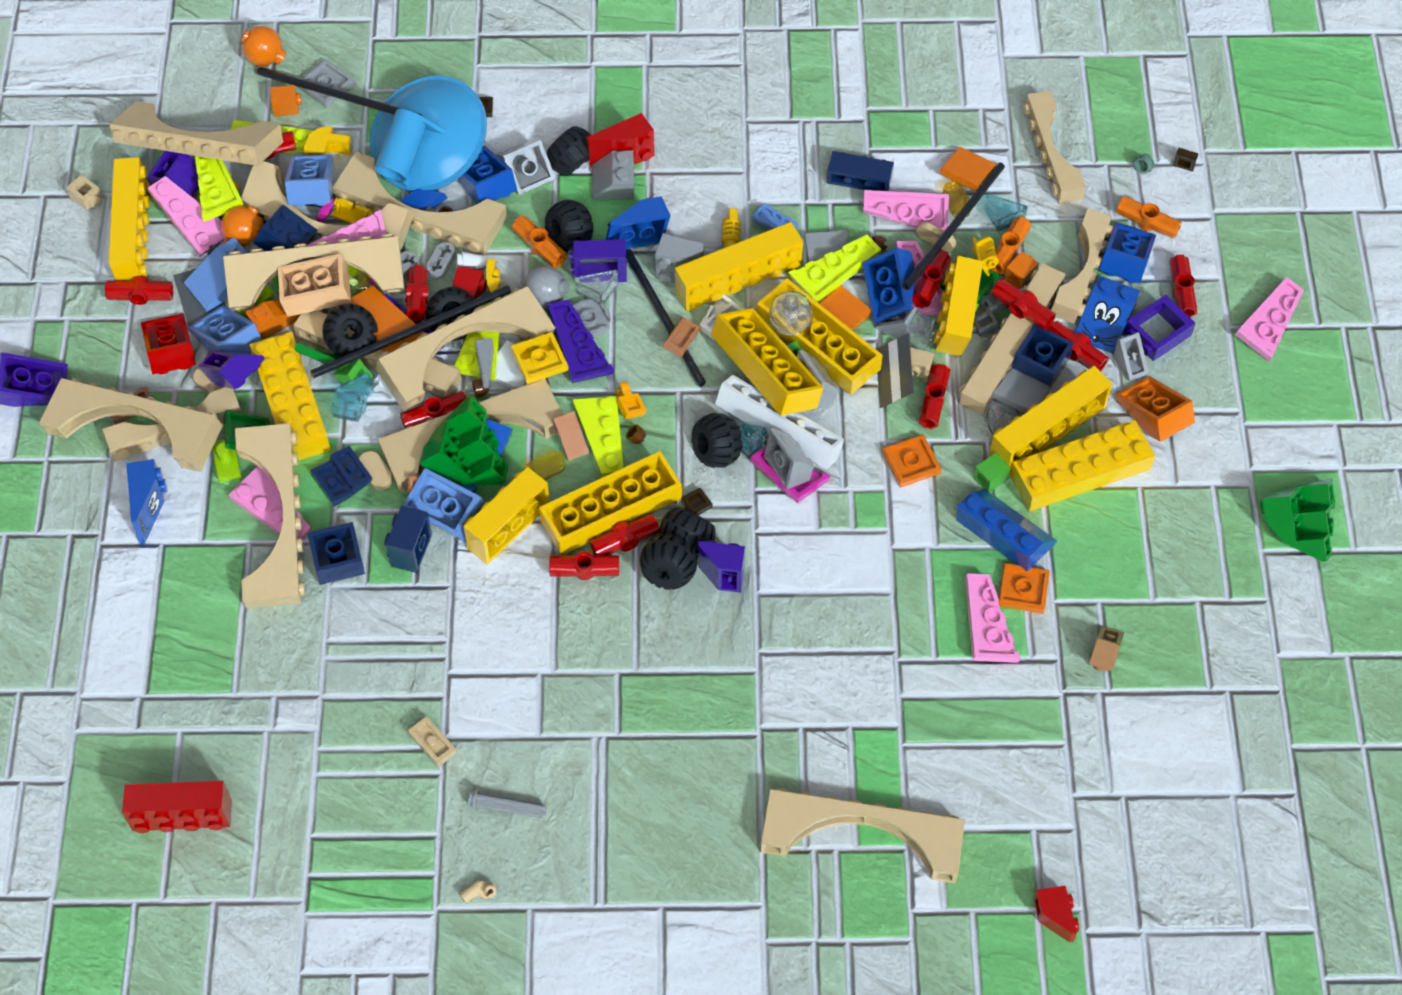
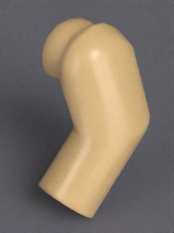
[459,881,497,904]

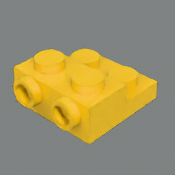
[511,332,568,384]

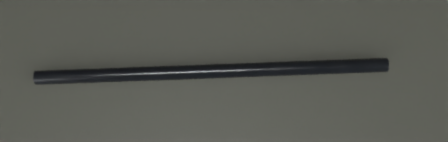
[257,67,422,116]
[902,162,1005,290]
[608,222,706,387]
[310,285,511,379]

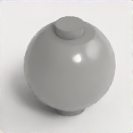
[519,266,569,309]

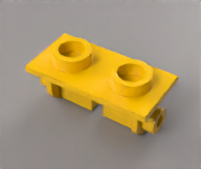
[331,197,374,224]
[972,236,998,276]

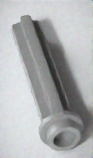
[468,789,546,818]

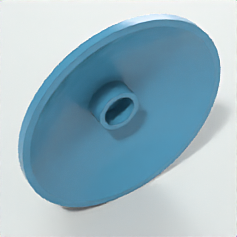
[370,76,487,192]

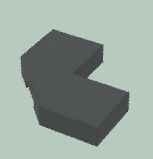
[973,293,1009,337]

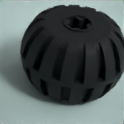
[546,126,591,176]
[545,200,593,252]
[426,287,478,341]
[322,304,378,357]
[691,413,743,468]
[660,507,716,557]
[640,534,697,590]

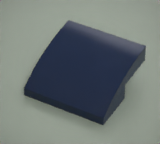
[311,446,372,507]

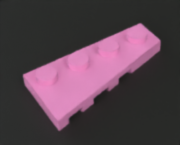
[148,176,225,257]
[863,190,949,231]

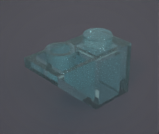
[330,373,374,422]

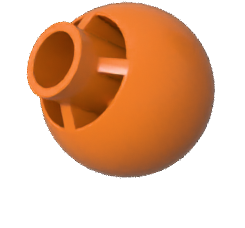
[240,25,286,67]
[221,205,264,248]

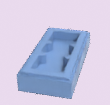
[751,203,798,231]

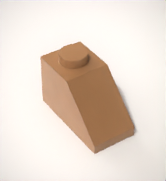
[1089,626,1124,672]

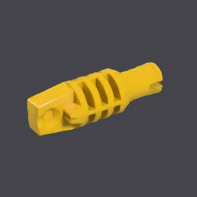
[721,208,741,248]

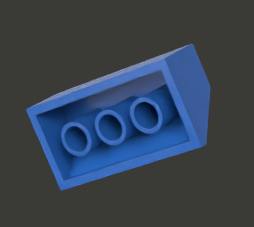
[957,490,1057,572]

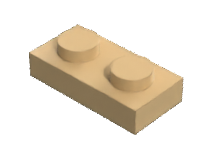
[408,716,457,767]

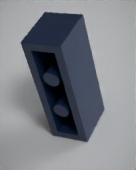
[827,151,894,191]

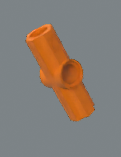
[1116,196,1182,239]
[512,216,567,268]
[991,216,1032,274]

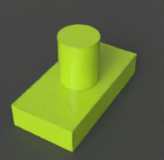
[212,438,242,483]

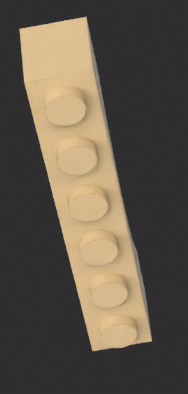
[1023,90,1086,204]
[1051,208,1113,324]
[102,387,241,462]

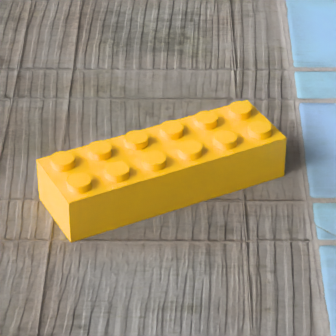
[109,157,150,281]
[675,222,803,312]
[756,278,883,395]
[711,308,824,416]
[250,332,331,460]
[989,366,1113,475]
[1010,420,1155,512]
[539,451,682,556]

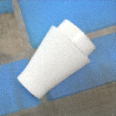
[456,252,487,270]

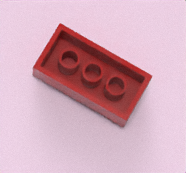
[122,781,232,833]

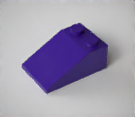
[0,352,68,407]

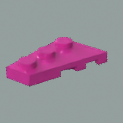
[750,446,830,503]

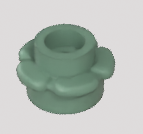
[1134,153,1155,173]

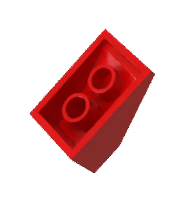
[586,113,655,167]
[141,313,196,375]

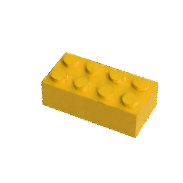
[933,256,983,357]
[463,467,550,565]

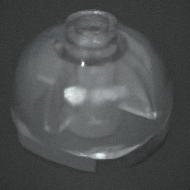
[769,290,813,335]

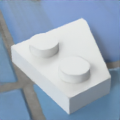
[700,294,744,341]

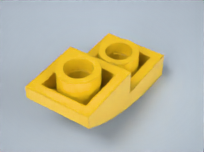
[486,259,504,302]

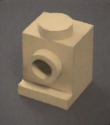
[66,175,102,210]
[910,347,935,383]

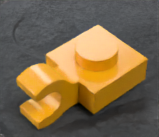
[615,381,647,419]

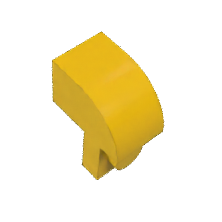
[303,126,353,156]

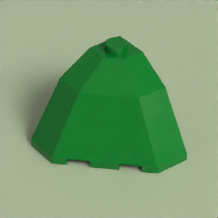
[420,395,508,485]
[1260,479,1335,562]

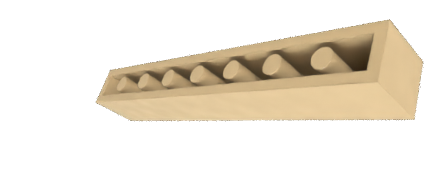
[959,263,1066,415]
[293,310,462,398]

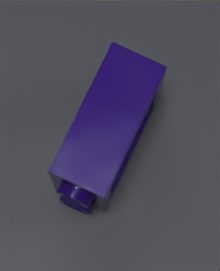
[569,239,627,284]
[1124,295,1196,362]

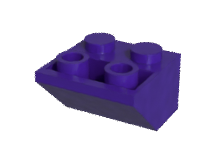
[146,151,199,198]
[198,350,265,390]
[698,540,745,593]

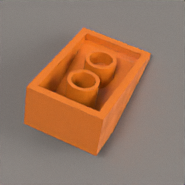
[1115,376,1195,442]

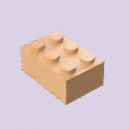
[278,253,351,317]

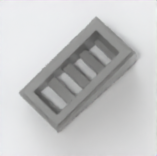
[475,338,494,388]

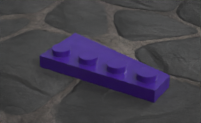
[548,300,614,383]

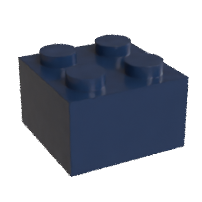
[253,204,318,251]
[1012,324,1074,388]
[384,506,432,573]
[308,522,365,585]

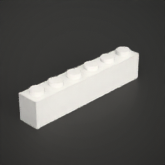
[715,375,844,470]

